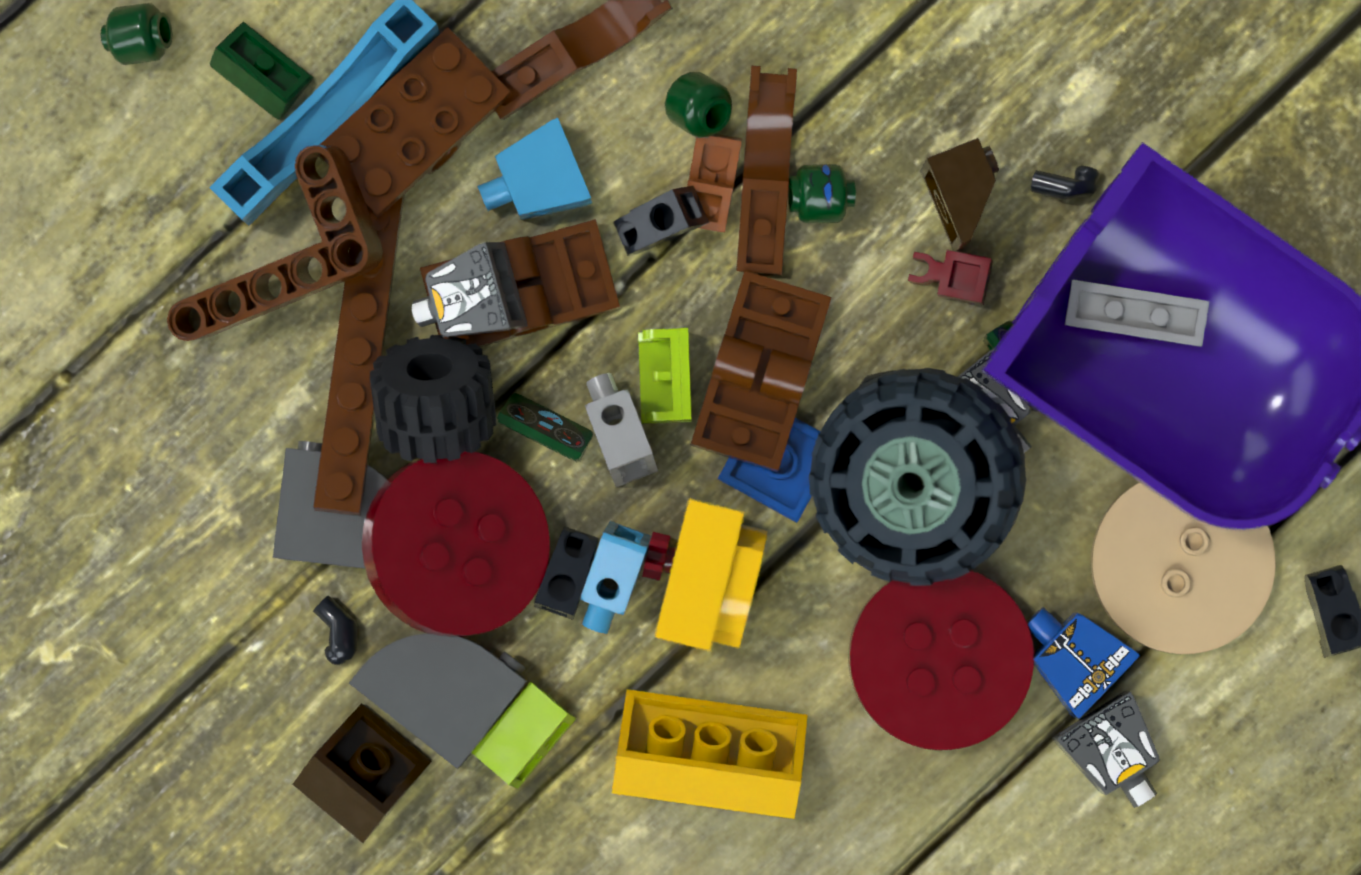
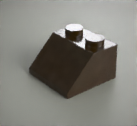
[920,138,999,252]
[292,703,432,843]

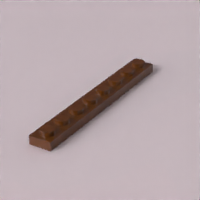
[313,194,405,516]

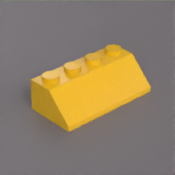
[612,689,808,819]

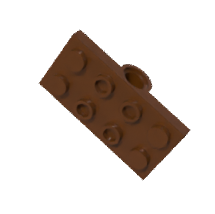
[319,27,511,218]
[420,219,620,347]
[690,270,832,473]

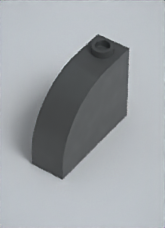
[272,441,388,569]
[349,633,528,769]

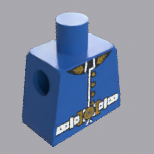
[1027,607,1140,719]

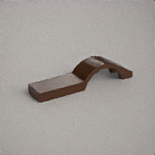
[491,0,673,120]
[736,65,797,274]

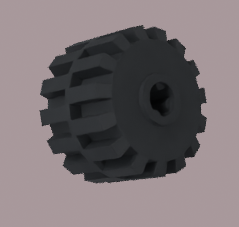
[370,335,496,463]

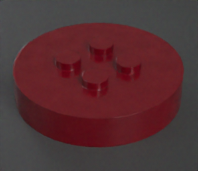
[362,452,550,637]
[848,571,1034,750]

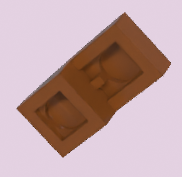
[687,134,742,233]

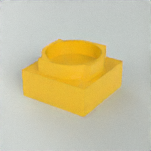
[655,499,768,651]

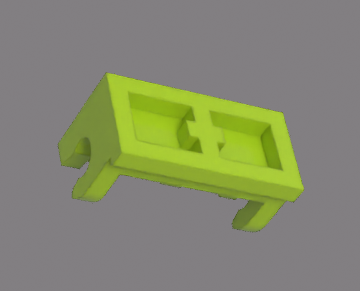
[638,328,692,424]
[471,682,577,789]

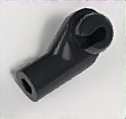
[1031,165,1099,200]
[313,595,358,666]

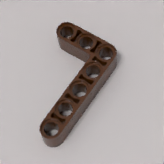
[167,145,383,341]

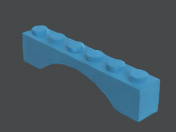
[209,0,441,226]

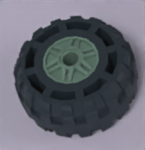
[809,367,1027,586]

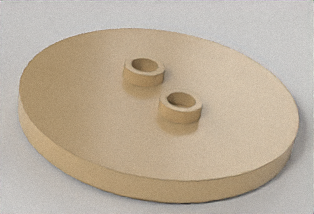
[1091,482,1276,654]

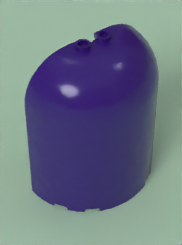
[981,142,1361,530]

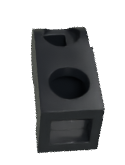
[613,186,709,256]
[534,526,599,620]
[1304,565,1361,658]

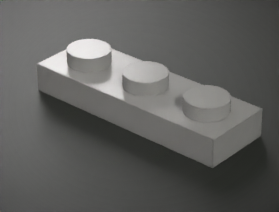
[1064,280,1209,347]

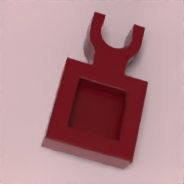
[908,250,993,305]
[642,532,677,581]

